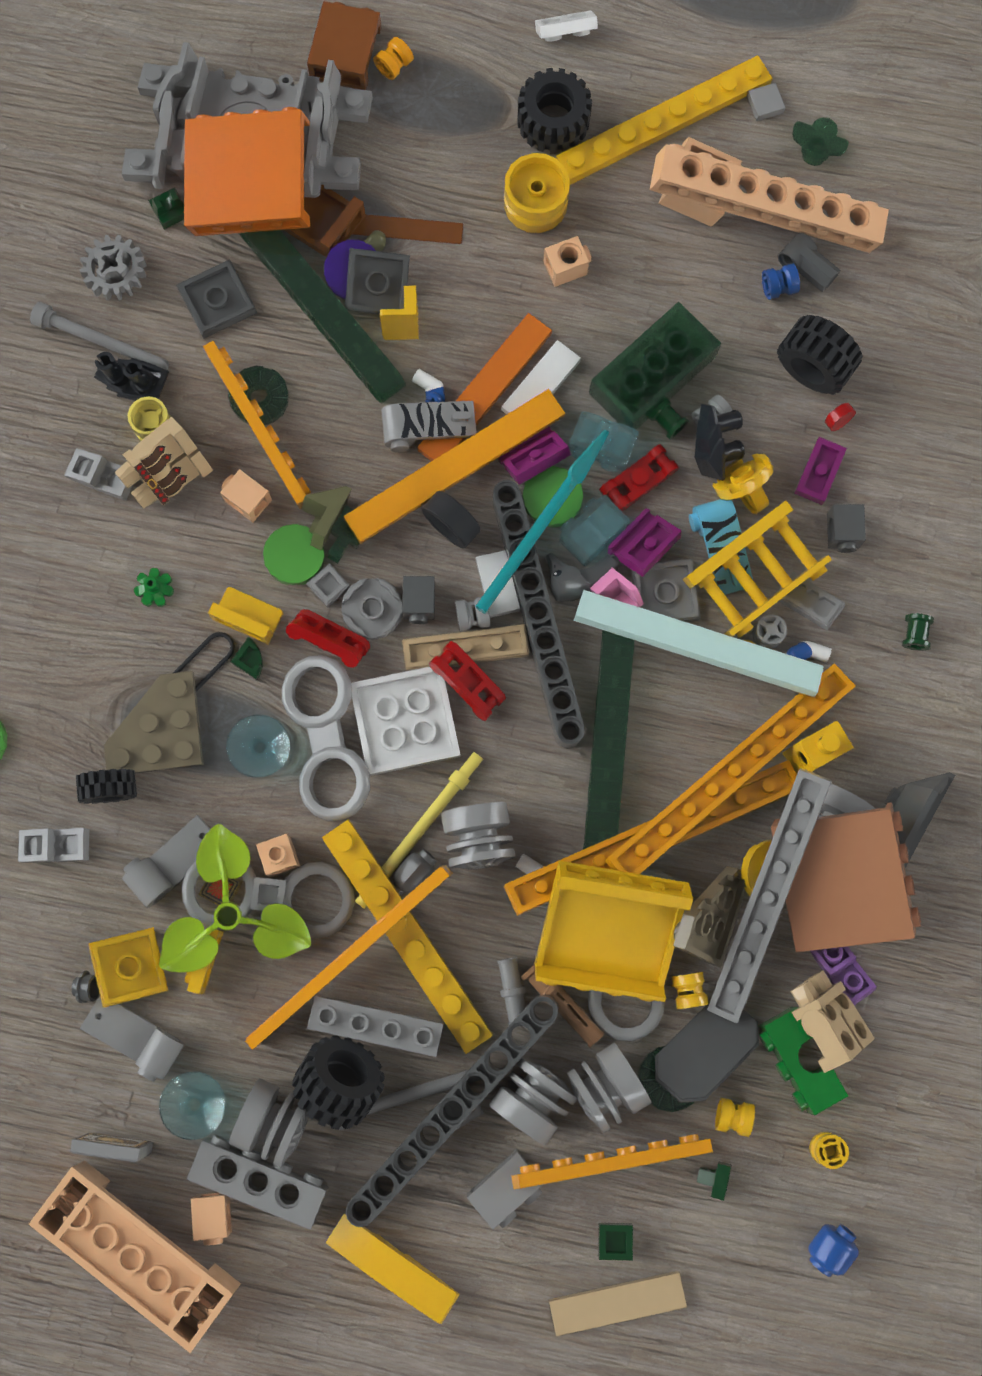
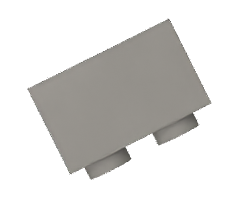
[467,1149,543,1229]

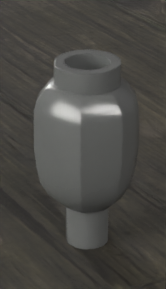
[394,848,437,895]

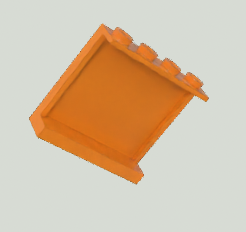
[184,107,310,236]

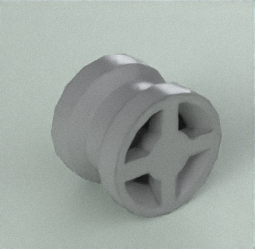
[752,614,787,649]

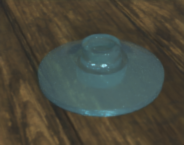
[226,715,290,778]
[159,1072,226,1140]

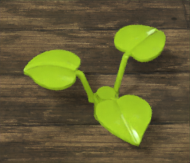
[159,824,311,973]

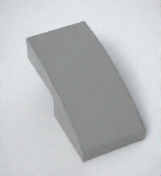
[64,448,133,501]
[18,828,90,863]

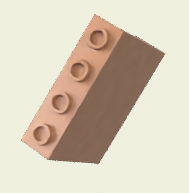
[771,802,921,952]

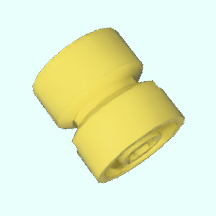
[127,396,171,441]

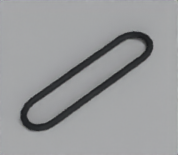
[173,632,235,692]

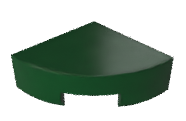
[230,637,263,681]

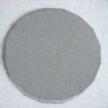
[342,578,402,640]

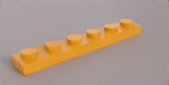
[203,341,311,509]
[511,1134,713,1189]

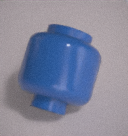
[808,1224,859,1277]

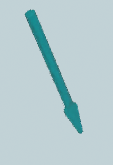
[475,430,609,614]

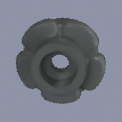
[71,971,99,1003]

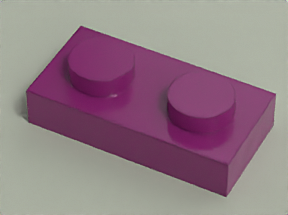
[794,437,847,505]

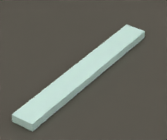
[574,590,824,697]

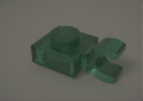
[327,505,360,564]

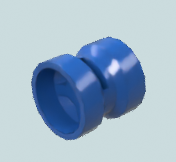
[762,264,800,300]

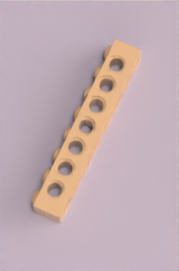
[650,144,889,253]

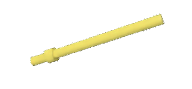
[355,752,483,909]

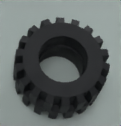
[517,68,592,154]
[777,315,863,395]
[292,1036,385,1130]

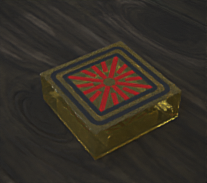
[198,878,243,906]

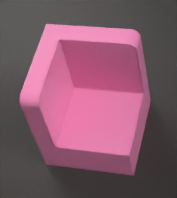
[590,568,644,607]

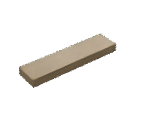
[402,624,529,671]
[548,1271,687,1336]

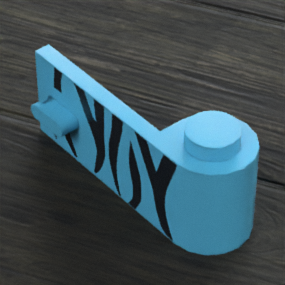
[689,499,753,595]

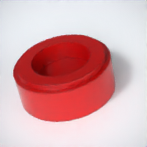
[825,403,856,432]

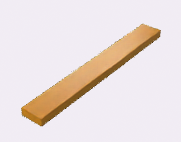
[344,389,566,544]
[245,865,453,1050]

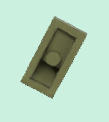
[302,486,351,550]

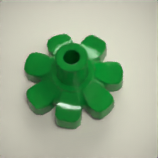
[134,568,174,607]

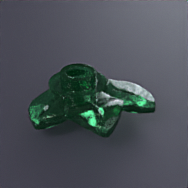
[792,117,849,166]

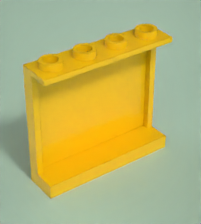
[535,861,693,1002]

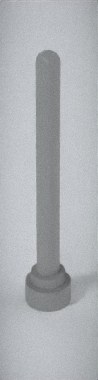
[30,301,169,370]
[339,1070,482,1131]

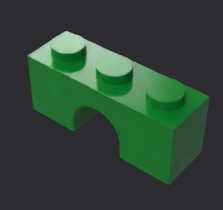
[759,1006,848,1116]

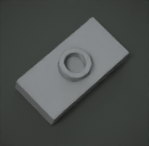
[778,572,845,631]

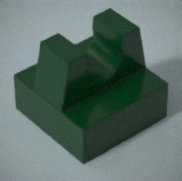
[148,187,184,230]
[697,1161,732,1201]
[598,1223,633,1261]

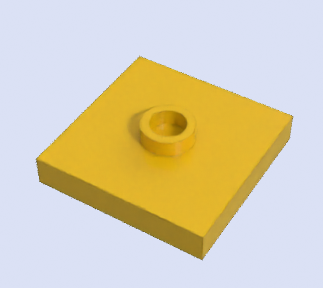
[88,927,168,1008]

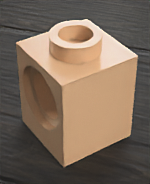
[543,236,592,287]
[220,469,272,523]
[256,834,300,878]
[191,1192,232,1245]

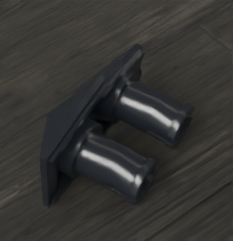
[94,352,169,401]
[694,404,745,481]

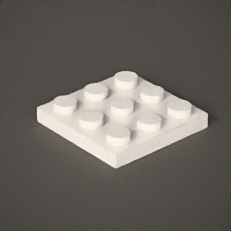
[351,666,461,776]

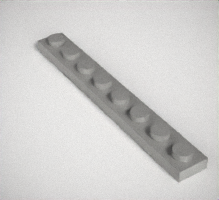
[707,768,832,1023]

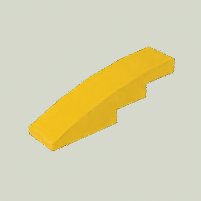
[326,1214,460,1324]

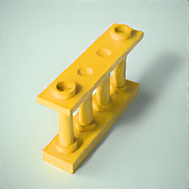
[683,500,832,638]

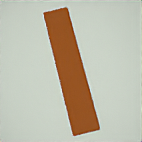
[352,214,463,244]

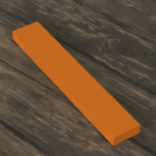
[417,313,552,461]

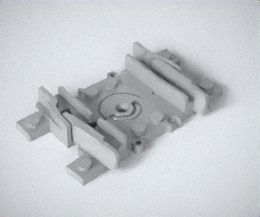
[122,42,373,198]

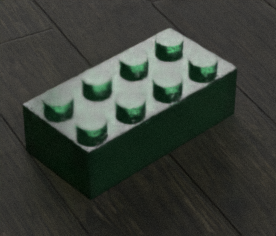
[589,302,721,435]

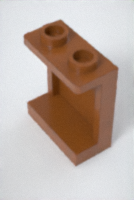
[307,1,382,90]
[284,185,366,258]

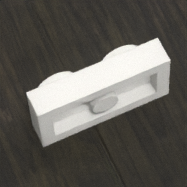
[535,10,598,41]

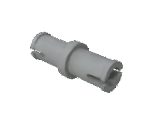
[497,957,526,1025]

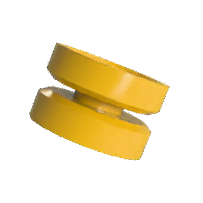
[504,153,570,233]

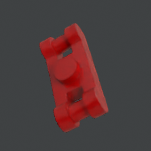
[599,444,680,514]
[286,609,370,668]
[429,641,506,721]

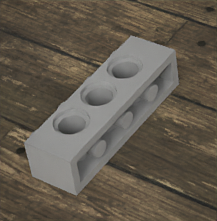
[307,995,444,1057]
[186,1135,329,1230]

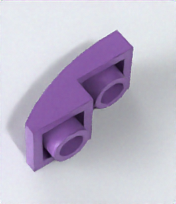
[810,946,877,1005]

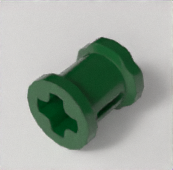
[649,399,689,440]
[902,613,934,651]

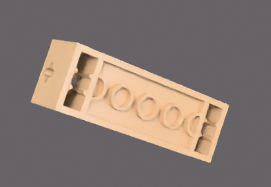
[28,1161,241,1353]

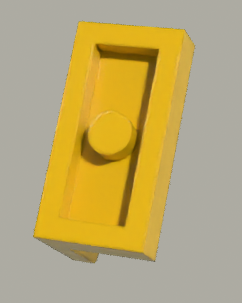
[380,285,419,340]
[208,587,283,645]

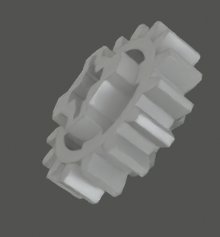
[79,235,147,301]

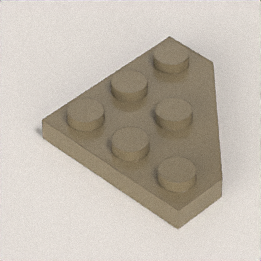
[104,671,204,774]
[673,866,746,968]

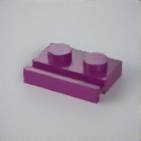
[498,426,571,485]
[608,508,682,577]

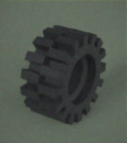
[76,769,137,804]

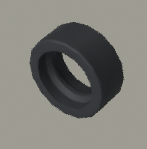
[422,491,480,548]

